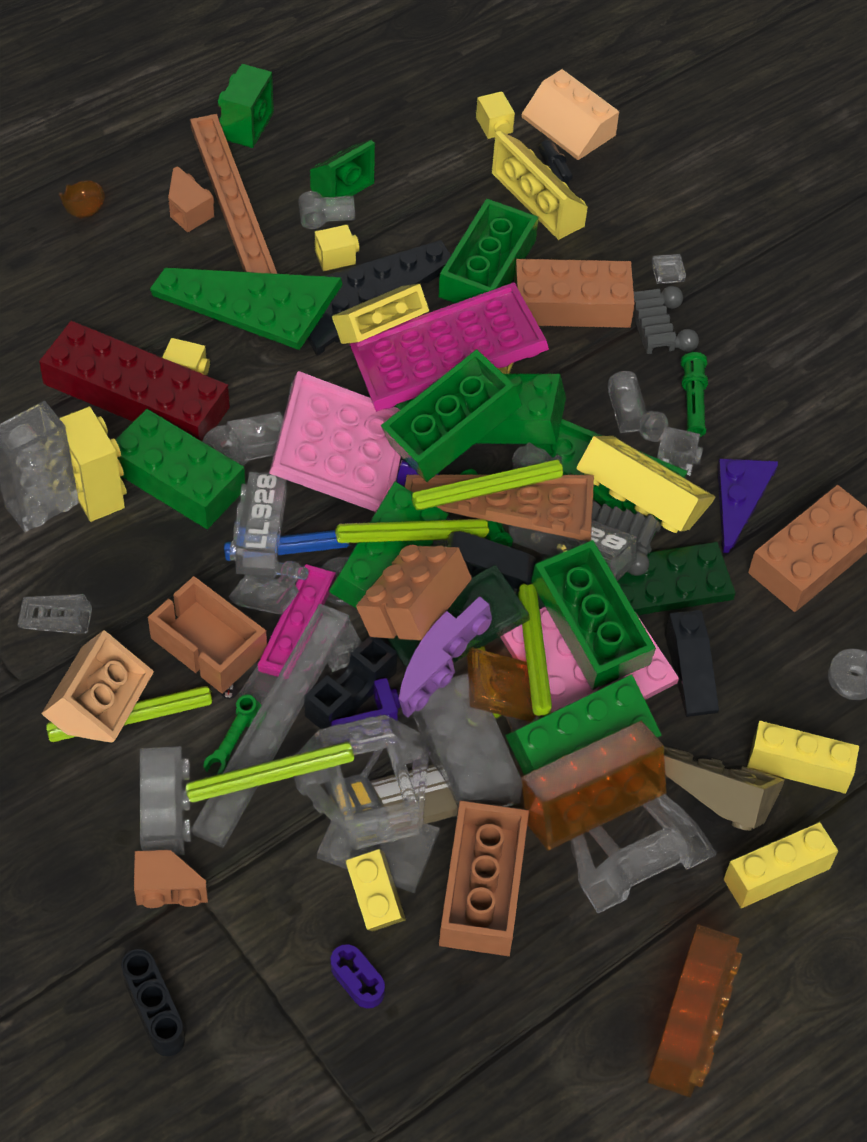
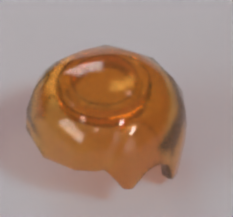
[59,180,105,218]

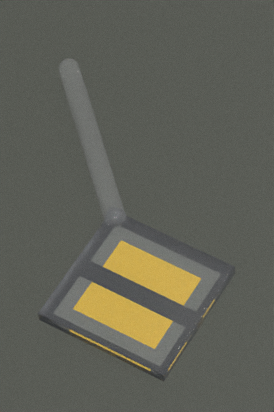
[325,732,391,818]

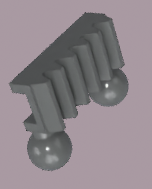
[633,286,699,354]
[568,501,661,576]

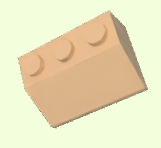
[522,69,619,160]
[41,630,154,743]

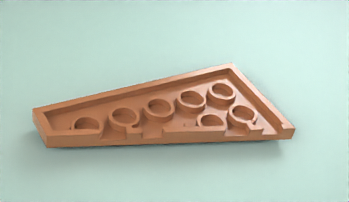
[405,475,594,542]

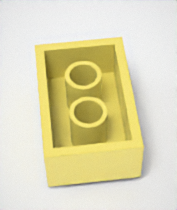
[55,406,127,522]

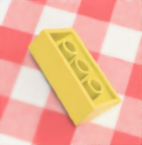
[492,131,587,240]
[576,436,715,533]

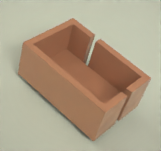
[356,545,472,640]
[148,576,267,694]

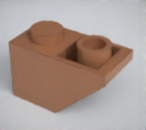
[168,166,214,232]
[134,850,208,908]

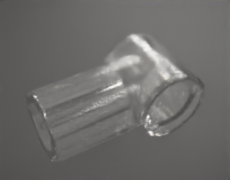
[298,191,355,229]

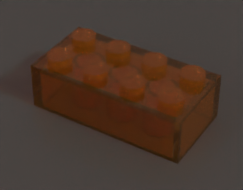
[521,721,666,851]
[648,924,743,1097]

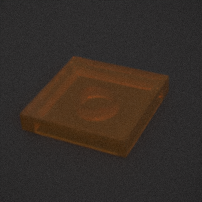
[467,648,536,722]

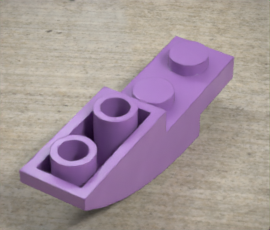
[399,596,492,717]

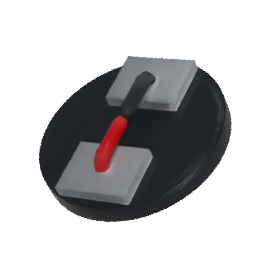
[221,685,237,699]

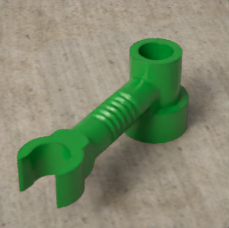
[204,695,264,775]

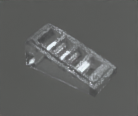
[17,594,92,633]

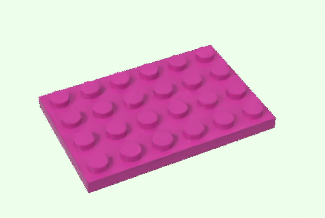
[349,282,549,412]

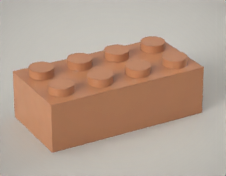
[514,259,635,328]
[748,485,867,612]
[439,801,529,956]

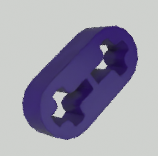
[330,944,385,1009]

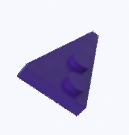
[718,459,778,553]

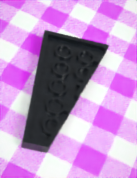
[307,240,451,356]

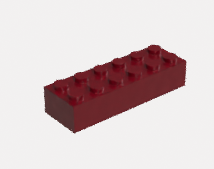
[39,321,230,443]

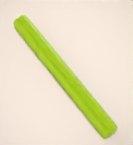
[412,460,563,510]
[335,519,489,543]
[518,584,552,716]
[46,686,212,742]
[186,742,354,802]

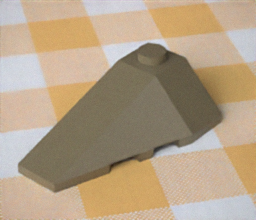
[636,743,785,831]

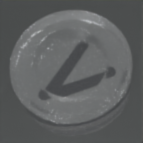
[640,411,668,442]

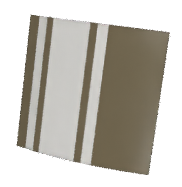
[369,765,458,833]

